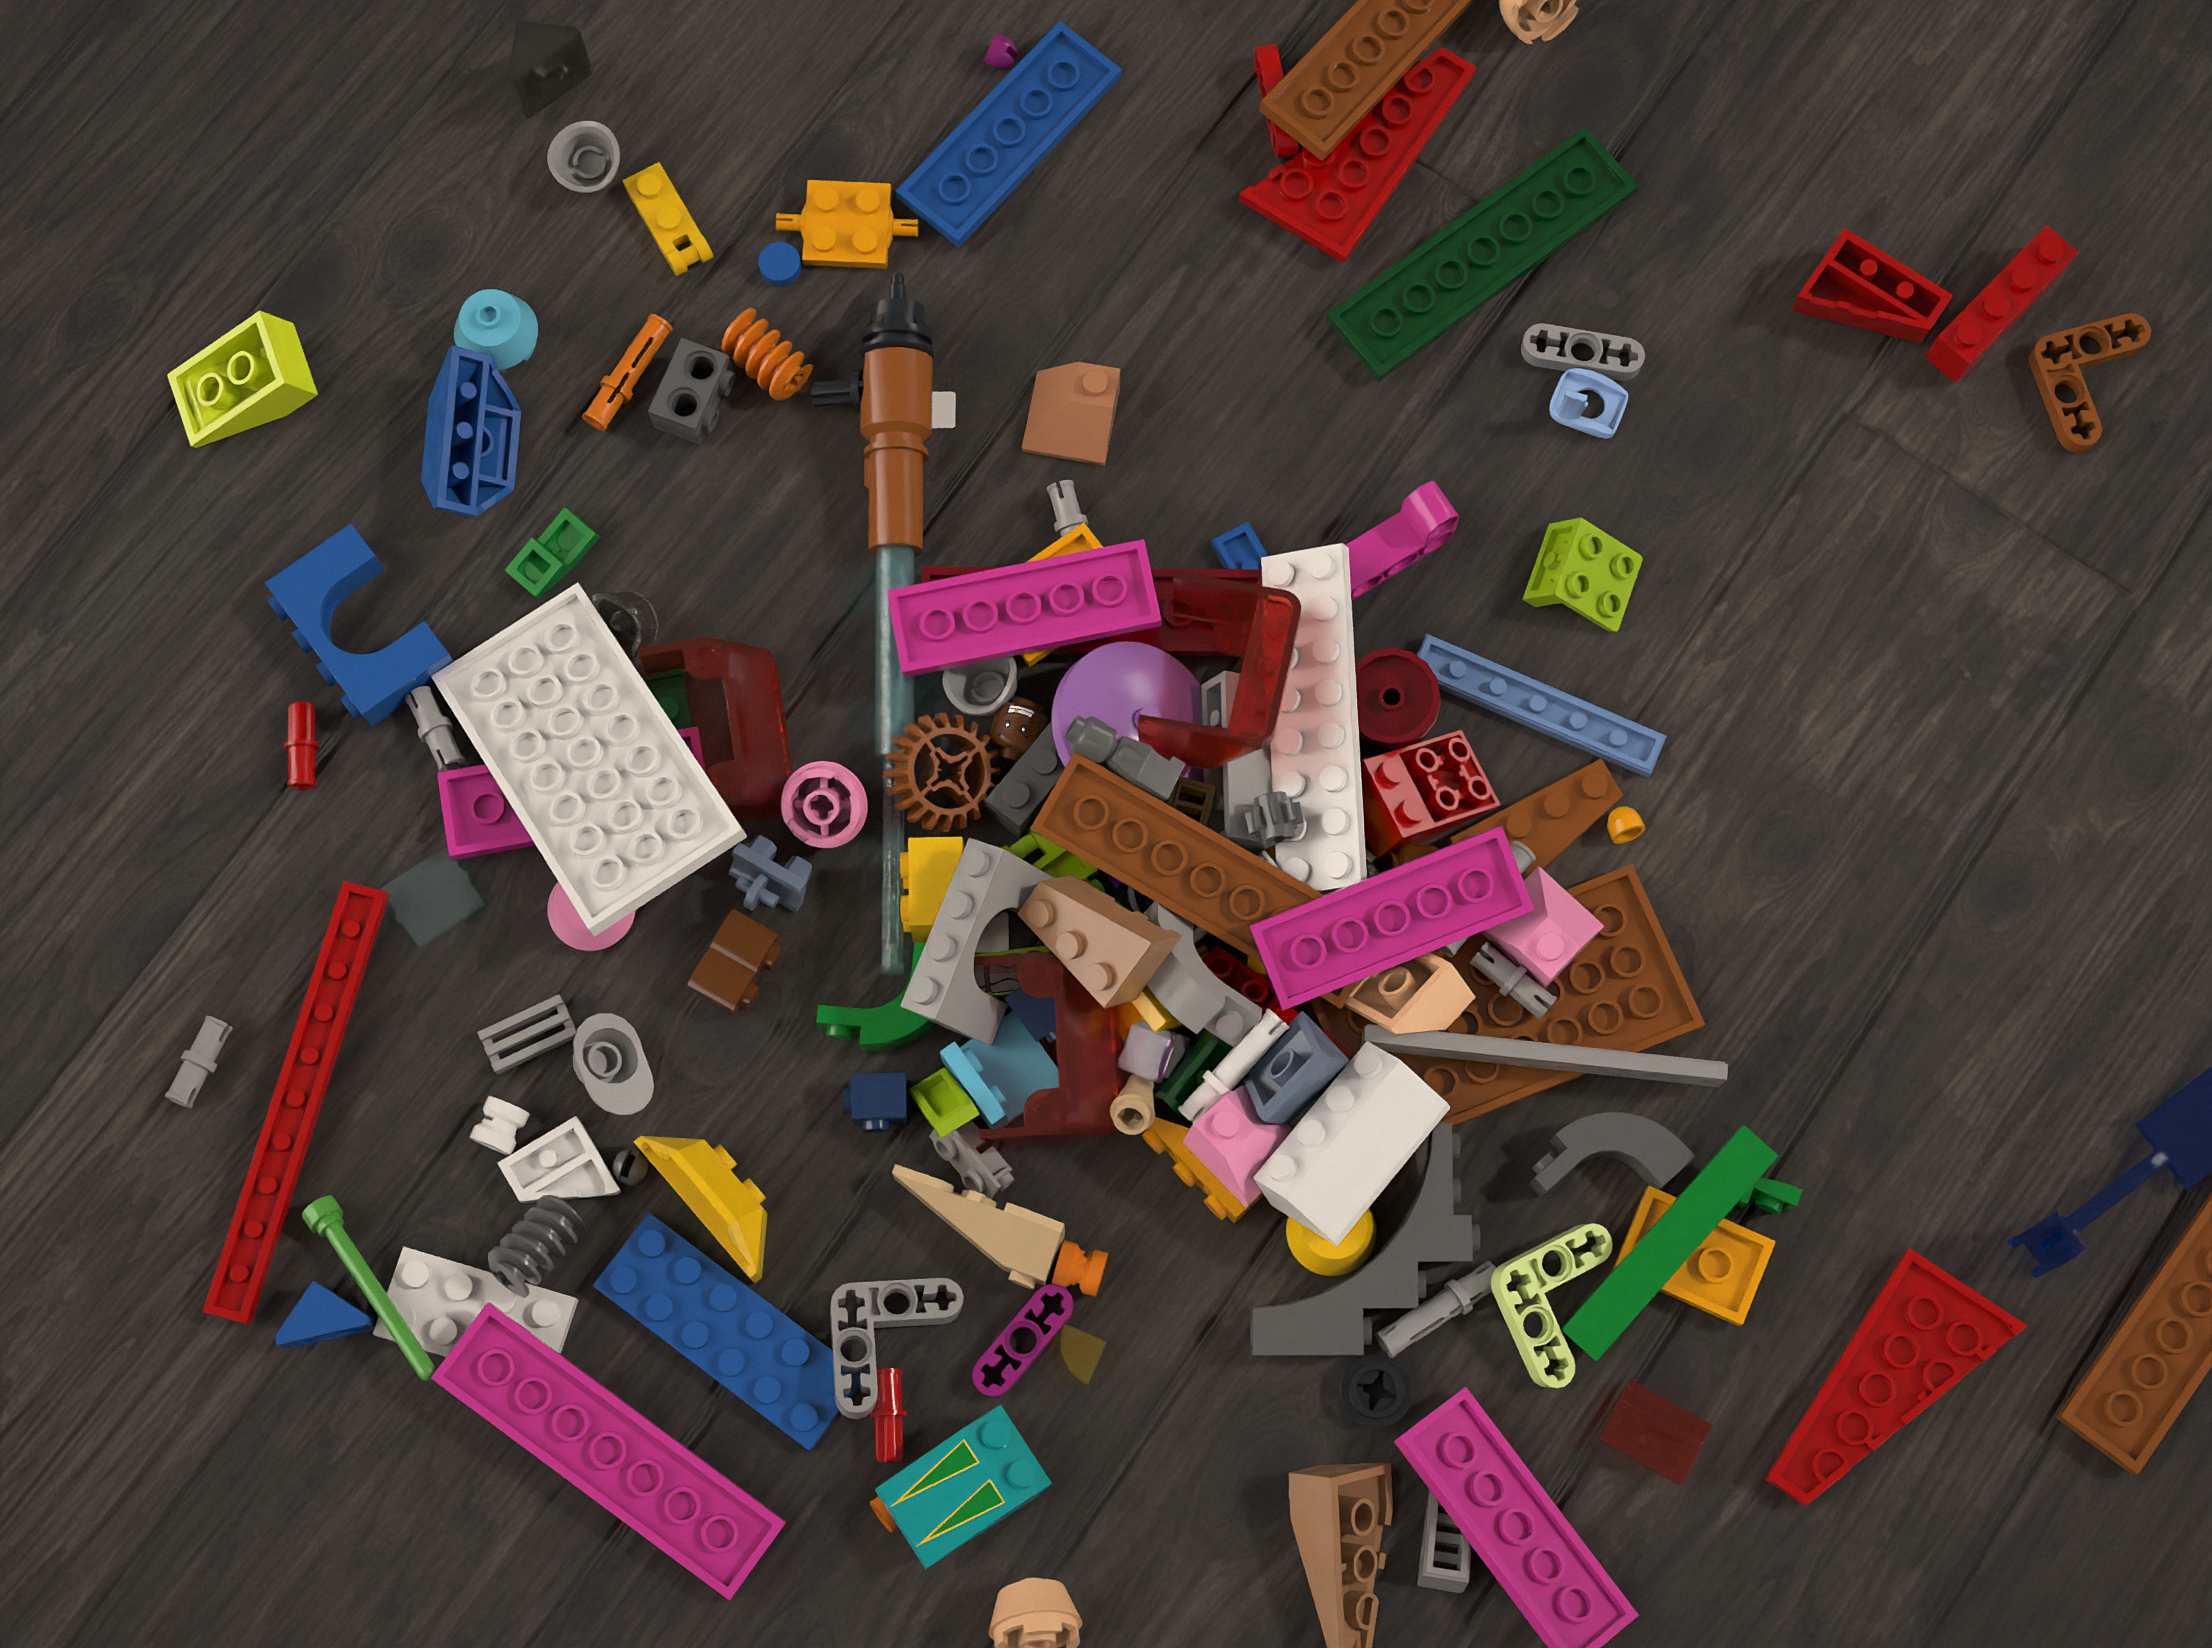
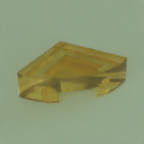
[1061,1324,1106,1385]

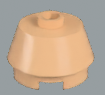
[989,1578,1082,1648]

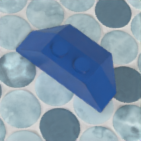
[421,345,521,518]

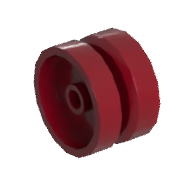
[1355,648,1441,751]

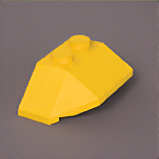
[634,1136,767,1283]

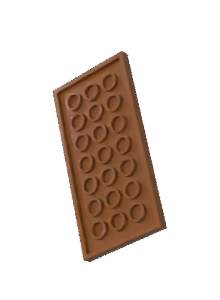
[1308,864,1705,1139]

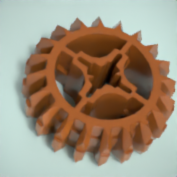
[883,713,1002,832]

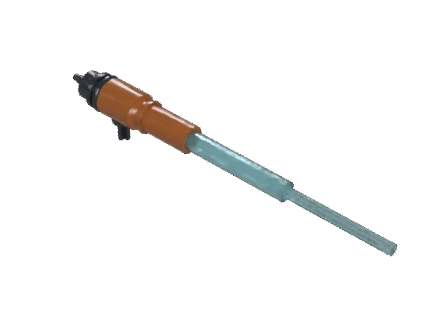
[811,273,934,975]

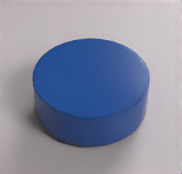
[758,242,801,287]

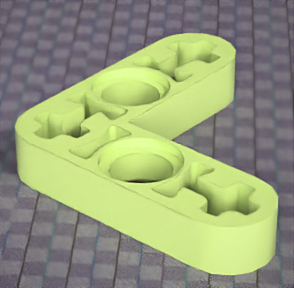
[1491,1223,1612,1388]

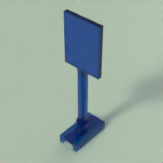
[2007,1066,2212,1278]

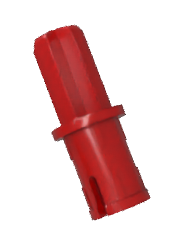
[284,701,320,790]
[870,1369,907,1463]

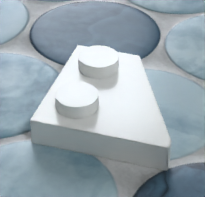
[498,1116,622,1203]

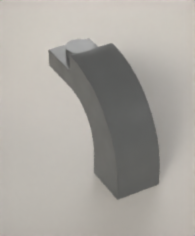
[1529,1112,1696,1198]

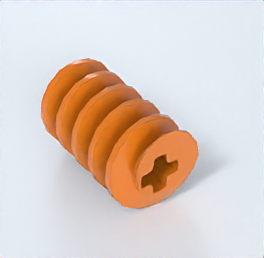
[721,308,813,401]

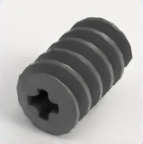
[488,1195,585,1298]

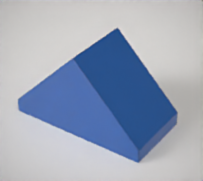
[275,1281,377,1349]

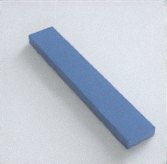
[1417,634,1667,778]

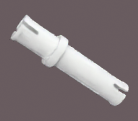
[1178,1008,1290,1124]

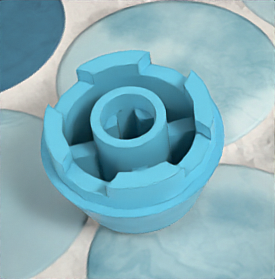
[454,289,538,373]

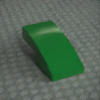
[505,507,601,598]

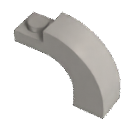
[1143,901,1262,1047]

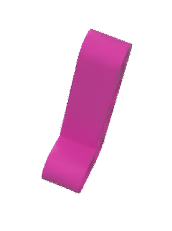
[1345,481,1459,601]

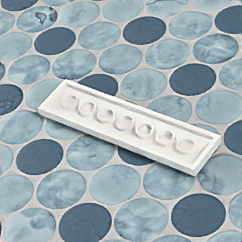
[1261,543,1367,894]

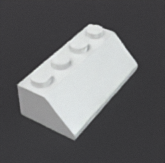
[1253,1041,1450,1247]

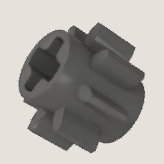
[1245,791,1304,845]

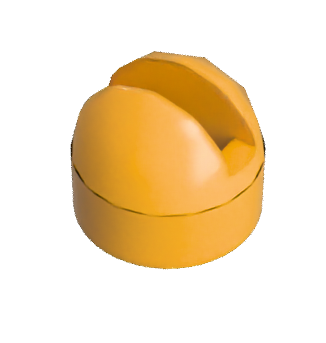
[1607,806,1646,844]

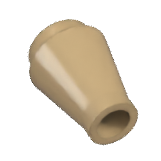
[1110,1073,1155,1135]

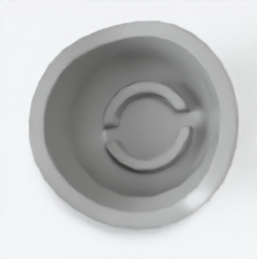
[547,121,620,193]
[943,656,1017,716]

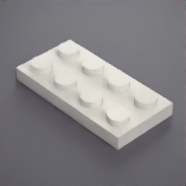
[373,1246,578,1357]

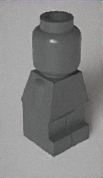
[1064,715,1186,802]

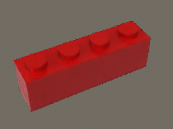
[1925,225,2079,384]

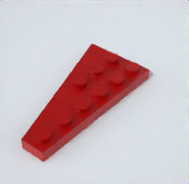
[1239,47,1477,264]
[1764,1248,2028,1506]

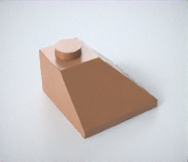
[1022,362,1120,466]

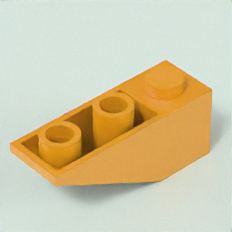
[1142,1117,1264,1224]

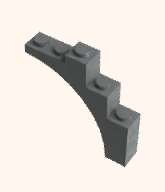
[1250,1123,1480,1355]

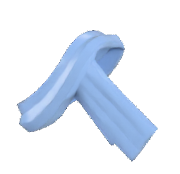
[1549,368,1628,439]

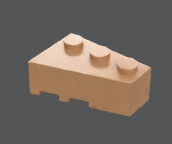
[1017,875,1182,1008]

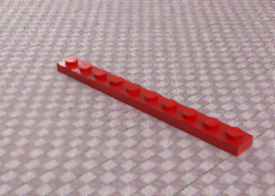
[202,881,389,1325]

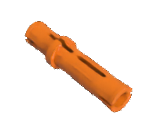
[582,314,673,431]

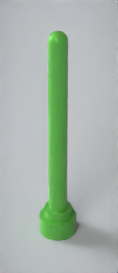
[302,1195,436,1381]

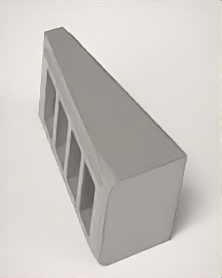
[1417,1490,1472,1593]

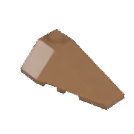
[1288,1462,1393,1648]

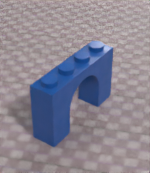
[265,524,454,727]

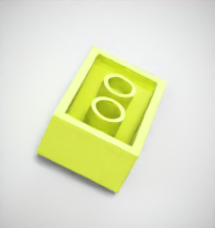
[167,311,318,448]

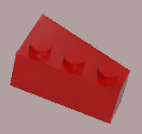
[1791,228,1953,344]

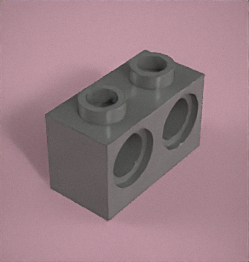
[648,338,736,445]

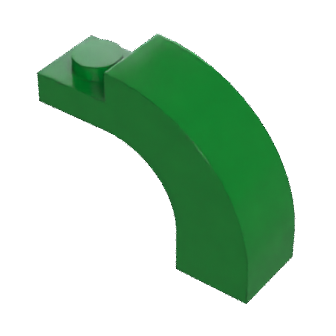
[816,942,936,1052]

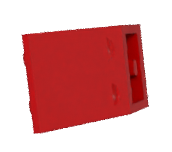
[1361,730,1501,859]

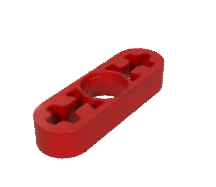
[1254,44,1298,158]

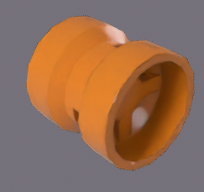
[1052,1240,1108,1297]

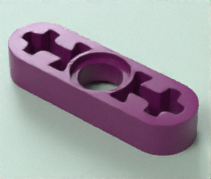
[972,1284,1073,1398]

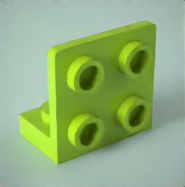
[1522,518,1643,633]

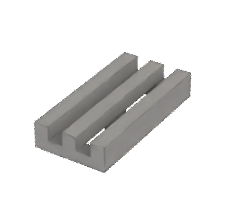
[477,994,577,1075]

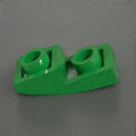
[1729,1178,1803,1215]

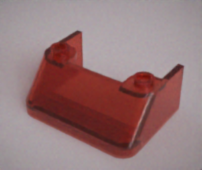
[1138,571,1301,769]
[638,637,794,822]
[974,952,1123,1143]

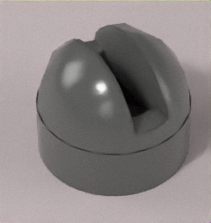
[612,1149,650,1187]

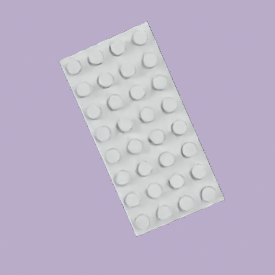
[431,583,747,937]

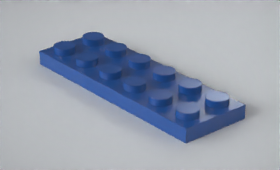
[896,21,1122,248]
[593,1213,861,1452]

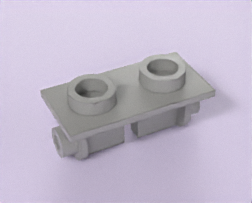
[929,1120,1015,1199]

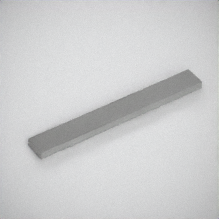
[1360,1024,1728,1087]

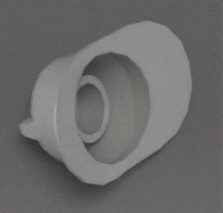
[573,1013,654,1115]

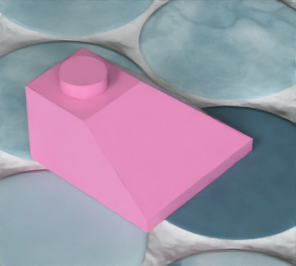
[1481,866,1604,989]
[1183,1084,1293,1207]

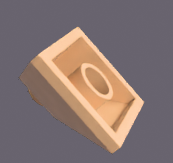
[1344,952,1476,1034]

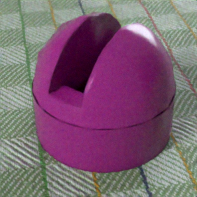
[983,32,1017,70]

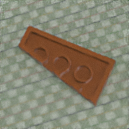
[1448,759,1623,881]

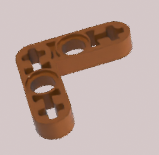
[2028,313,2151,453]

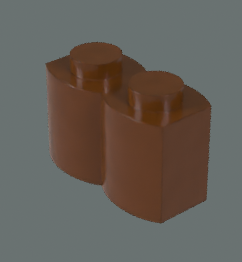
[687,909,783,1016]

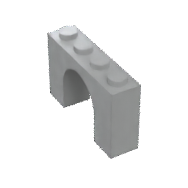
[900,838,1054,1046]

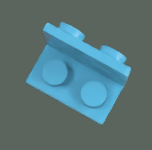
[940,1011,1065,1134]

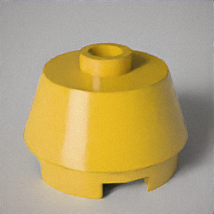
[1286,1207,1377,1276]

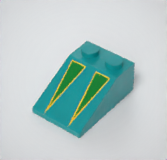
[875,1405,1052,1570]

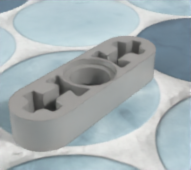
[1521,323,1645,381]

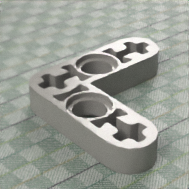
[830,1278,964,1419]

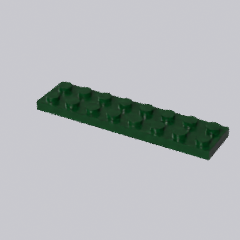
[1326,126,1639,382]

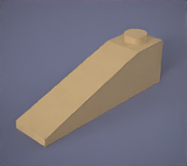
[892,1164,1065,1289]

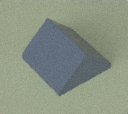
[1243,1011,1350,1125]

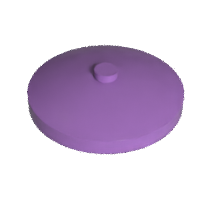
[1052,641,1204,801]

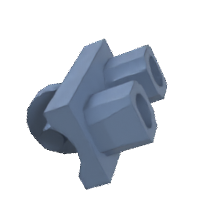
[729,835,812,913]

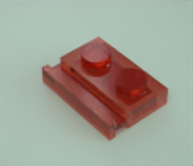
[1597,1380,1713,1486]

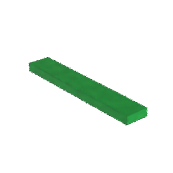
[1561,1125,1779,1361]

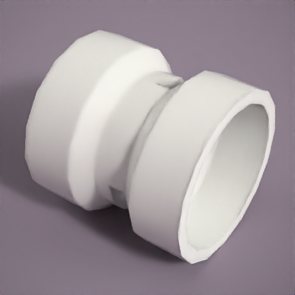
[469,1096,530,1156]

